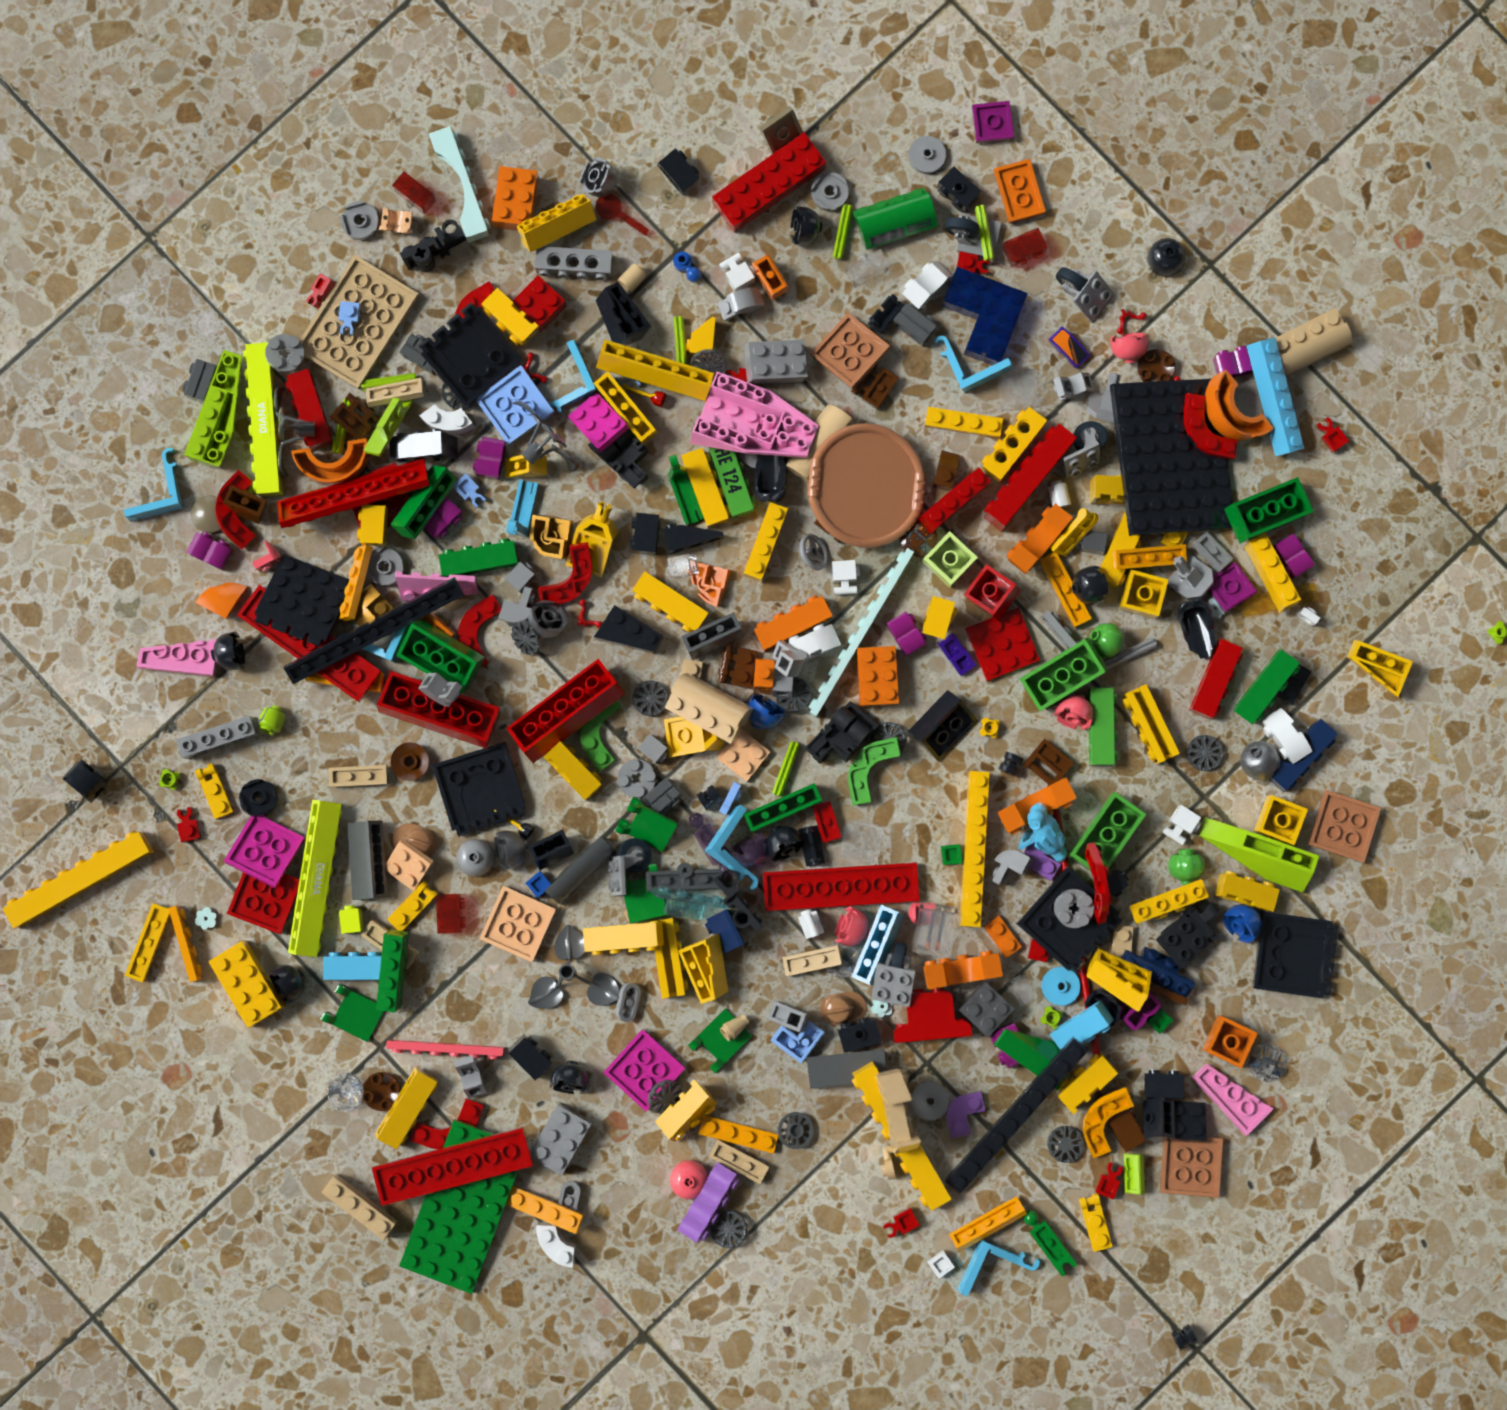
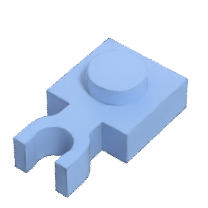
[338,301,361,336]
[453,473,486,508]
[719,782,743,815]

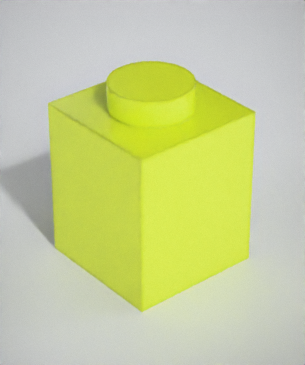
[339,905,364,934]

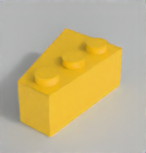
[481,288,538,347]
[1090,475,1125,504]
[922,596,957,639]
[1347,640,1413,697]
[543,741,603,801]
[1214,871,1280,912]
[678,933,729,1004]
[1087,948,1152,1012]
[1057,1053,1118,1115]
[655,1079,718,1142]

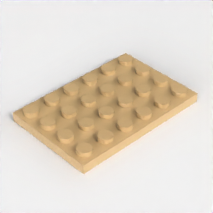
[299,254,419,390]

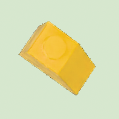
[686,317,716,358]
[505,455,547,478]

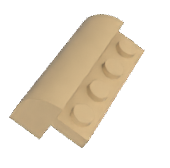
[1276,308,1352,377]
[785,405,856,483]
[665,673,754,744]

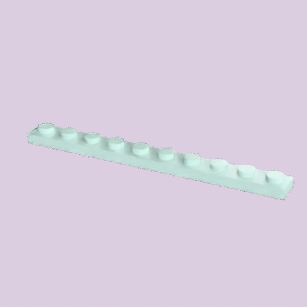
[808,548,914,717]

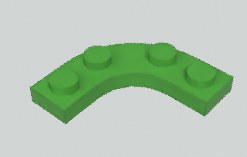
[580,700,622,772]
[848,737,902,806]

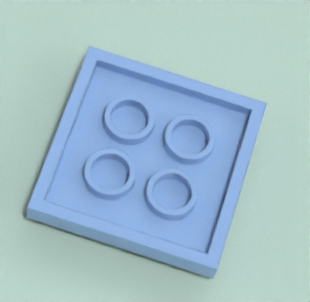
[476,365,555,446]

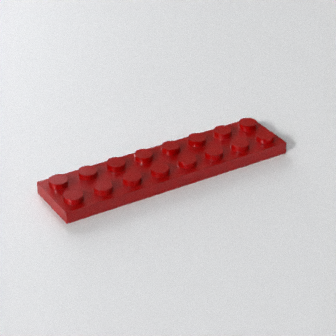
[277,458,430,529]
[237,584,382,703]
[763,862,920,911]
[371,1127,534,1206]

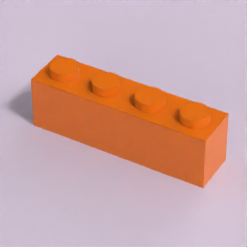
[754,595,833,652]

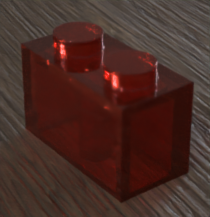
[392,171,436,215]
[1002,228,1048,267]
[436,894,466,934]

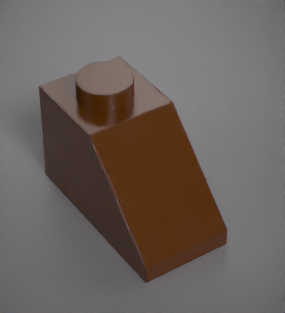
[932,450,960,491]
[223,485,267,524]

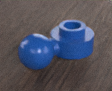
[673,252,701,282]

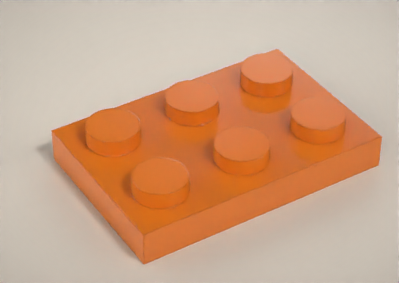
[993,159,1046,224]

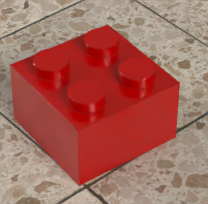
[512,275,567,333]
[964,564,1021,621]

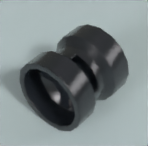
[998,751,1023,777]
[696,785,722,811]
[1171,1324,1198,1351]

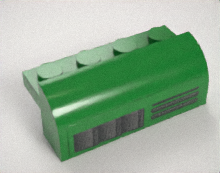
[852,188,938,250]

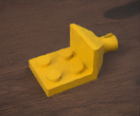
[566,502,619,578]
[664,717,725,758]

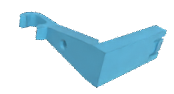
[934,336,1014,393]
[546,340,599,420]
[124,448,184,522]
[506,479,539,537]
[338,622,413,663]
[705,805,758,891]
[957,1239,1040,1297]

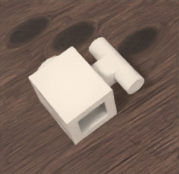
[719,253,756,292]
[832,560,860,595]
[1162,805,1201,845]
[798,908,824,939]

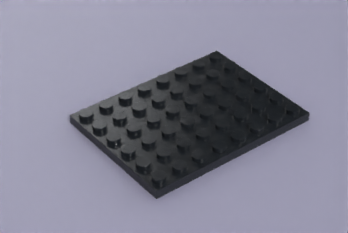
[1110,379,1233,536]

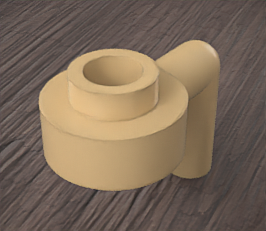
[881,1146,896,1180]

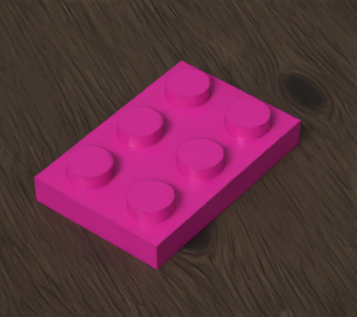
[568,392,629,453]

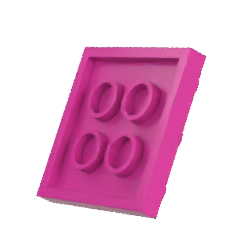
[224,816,305,889]
[603,1029,685,1112]

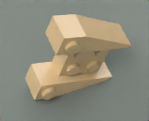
[875,1069,921,1154]

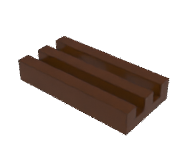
[1149,984,1188,1006]

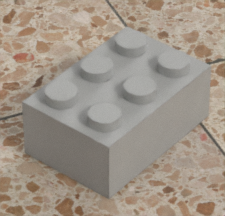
[744,340,808,385]
[530,1103,593,1176]

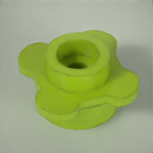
[1488,621,1507,644]
[159,769,180,790]
[1040,1006,1063,1029]

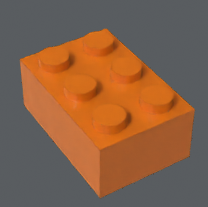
[492,166,539,230]
[856,646,899,707]

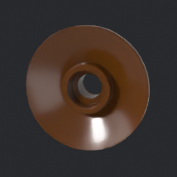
[390,742,429,781]

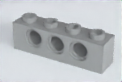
[535,246,613,280]
[176,716,260,759]

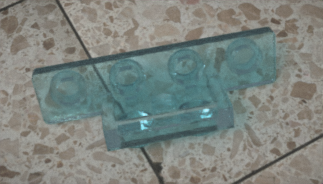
[651,886,727,920]

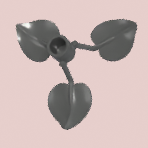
[274,387,315,477]
[513,401,576,471]
[528,924,620,1009]

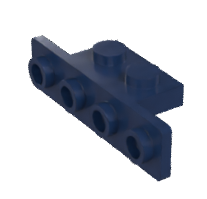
[1120,947,1195,997]

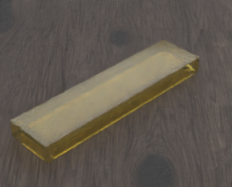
[1240,582,1318,617]

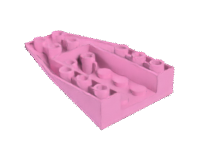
[690,372,819,458]

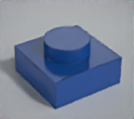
[525,871,551,898]

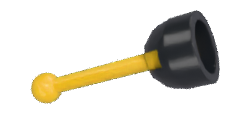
[494,810,535,840]

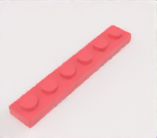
[386,1040,505,1059]

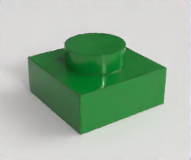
[940,844,962,865]
[1146,1008,1174,1034]

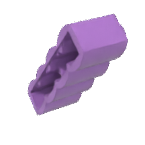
[678,1162,740,1243]

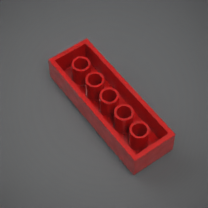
[712,132,826,233]
[983,423,1077,532]
[506,658,625,763]
[377,671,500,749]

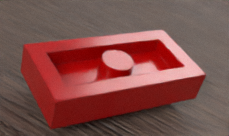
[812,801,842,843]

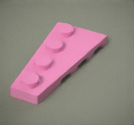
[395,571,478,601]
[137,639,217,677]
[1191,1064,1273,1136]

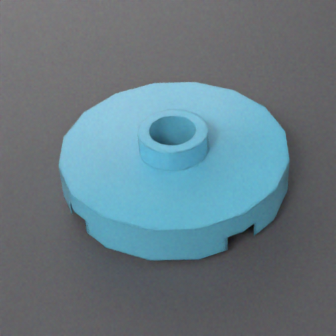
[1041,967,1080,1006]

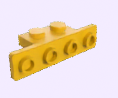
[1129,879,1208,924]

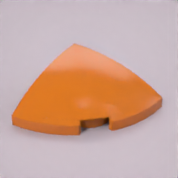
[690,561,731,607]
[195,582,248,620]

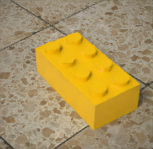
[208,941,286,1028]

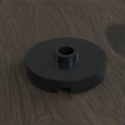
[239,779,278,818]

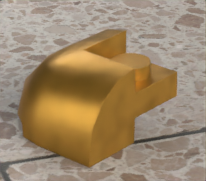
[530,515,573,559]
[353,583,394,627]

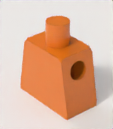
[753,657,775,695]

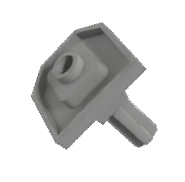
[1087,373,1121,423]
[1167,554,1214,600]

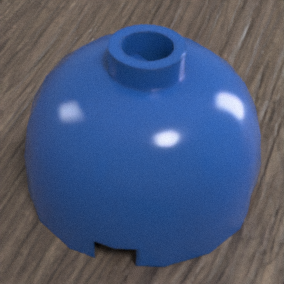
[748,694,786,730]
[1222,904,1262,943]

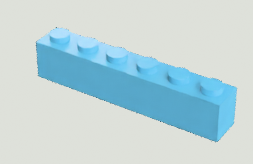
[1247,337,1304,457]

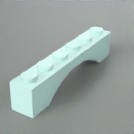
[429,126,491,243]

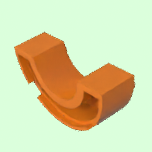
[1205,370,1274,442]
[291,438,370,486]
[1006,503,1073,575]
[997,778,1077,835]
[923,950,1003,990]

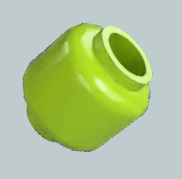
[257,705,286,735]

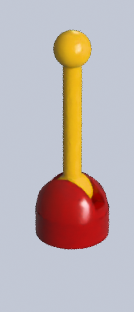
[621,383,666,407]

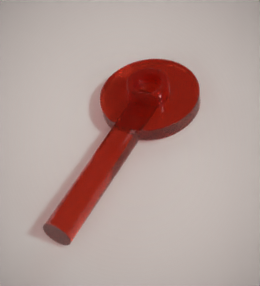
[595,194,650,236]

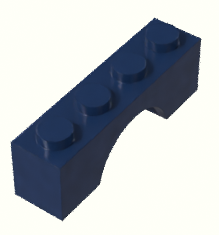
[1268,719,1338,791]

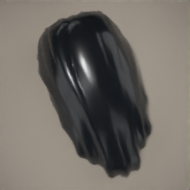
[753,454,787,502]
[1178,598,1216,659]

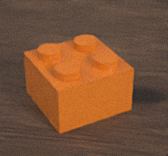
[1202,1015,1258,1069]

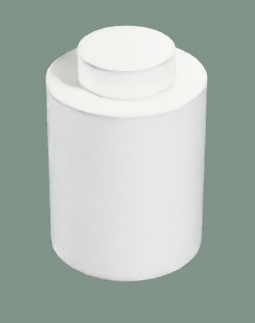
[1048,480,1072,509]

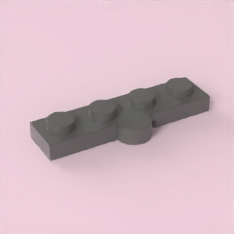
[646,863,723,892]

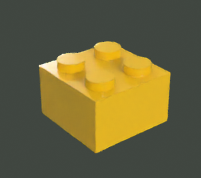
[1118,570,1169,619]
[1253,795,1308,846]

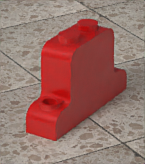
[893,987,972,1043]

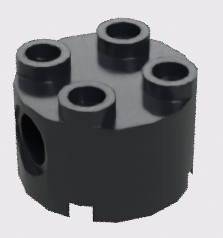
[62,759,108,803]

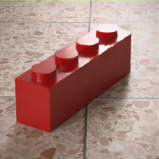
[285,369,334,450]
[919,467,991,534]
[1188,639,1243,720]

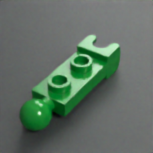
[1023,1210,1077,1277]

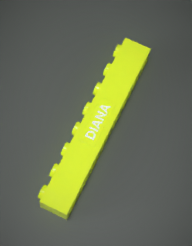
[243,342,283,497]
[288,800,342,957]

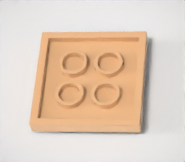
[480,886,556,962]

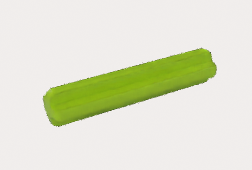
[833,204,853,260]
[975,205,995,261]
[673,316,687,364]
[361,373,417,392]
[332,398,350,454]
[772,741,800,796]

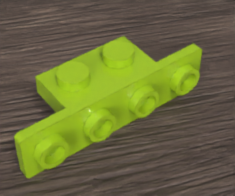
[364,397,414,456]

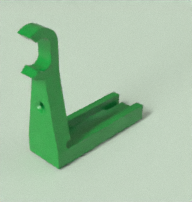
[667,454,704,526]

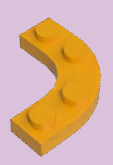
[1083,1087,1134,1159]

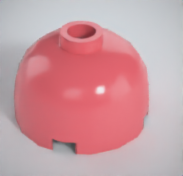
[1110,333,1149,363]
[1054,694,1094,730]
[835,906,870,947]
[670,1160,708,1200]

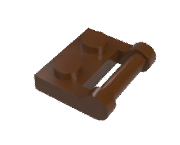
[1022,738,1074,786]

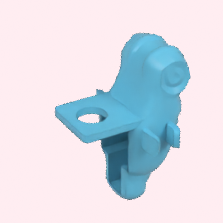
[1018,803,1068,862]

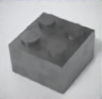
[958,981,1014,1037]

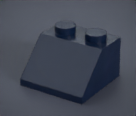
[705,909,744,954]

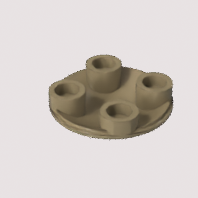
[191,495,221,533]

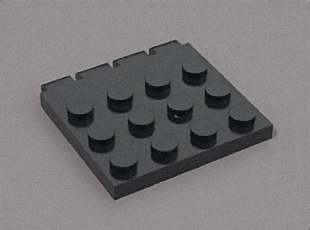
[418,303,523,408]
[254,554,349,647]
[432,742,526,837]
[1016,866,1122,973]
[1252,911,1339,998]

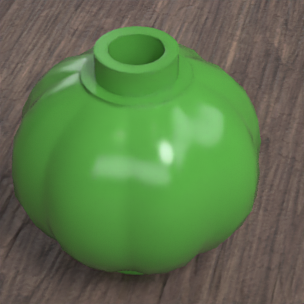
[1090,623,1124,658]
[1168,849,1205,885]

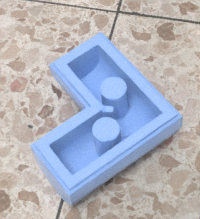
[770,1020,825,1064]

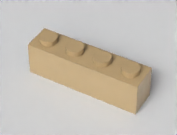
[321,1174,399,1240]

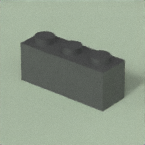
[681,612,744,660]

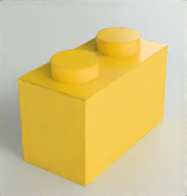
[357,505,388,547]

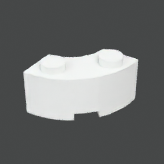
[902,261,953,309]
[419,404,475,435]
[788,624,841,663]
[1262,708,1313,764]
[536,1222,576,1268]

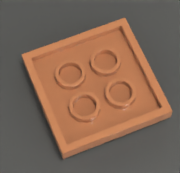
[810,313,891,390]
[1307,790,1381,863]
[1159,1137,1223,1198]

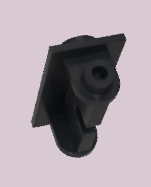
[868,294,905,333]
[799,825,825,867]

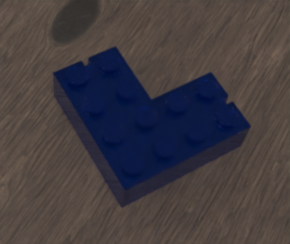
[942,266,1028,366]

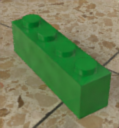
[391,465,458,539]
[438,539,519,577]
[1233,647,1300,725]
[744,783,822,833]
[376,929,409,1013]

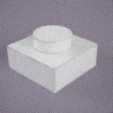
[1296,607,1320,626]
[927,1250,955,1279]

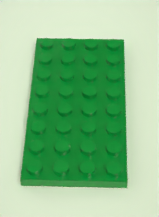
[399,1119,518,1294]

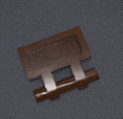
[851,364,899,409]
[330,393,379,440]
[718,645,757,689]

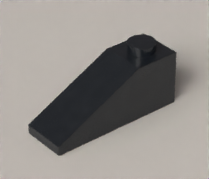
[662,523,724,555]

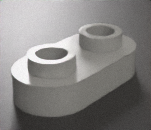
[615,983,641,1022]
[558,1181,581,1211]

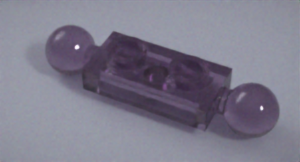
[689,812,733,877]

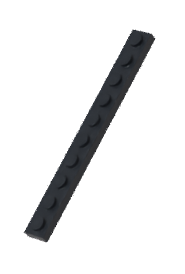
[283,577,464,684]
[945,1036,1089,1194]

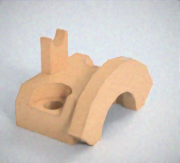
[379,208,413,234]

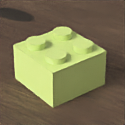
[922,531,978,588]

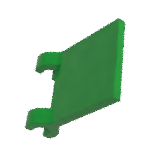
[615,797,678,852]
[624,863,668,924]
[320,984,384,1042]
[688,1008,752,1073]

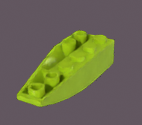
[184,350,242,468]
[1198,817,1319,893]

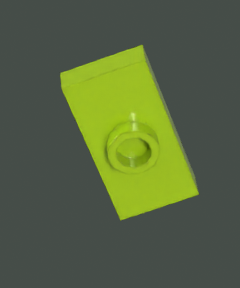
[1124,1153,1145,1195]

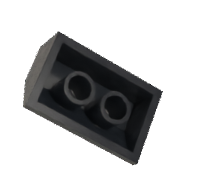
[908,690,978,762]

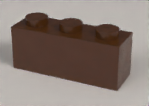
[1094,1088,1146,1152]

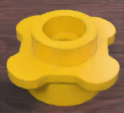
[979,717,1000,738]

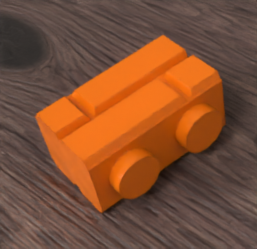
[752,254,788,300]

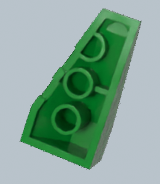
[994,1029,1069,1090]

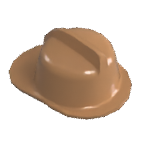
[393,823,438,857]
[820,992,866,1025]

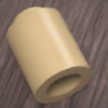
[618,263,647,293]

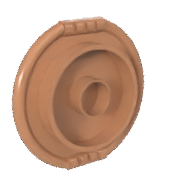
[807,423,926,548]

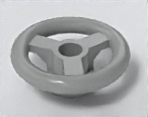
[799,534,828,570]

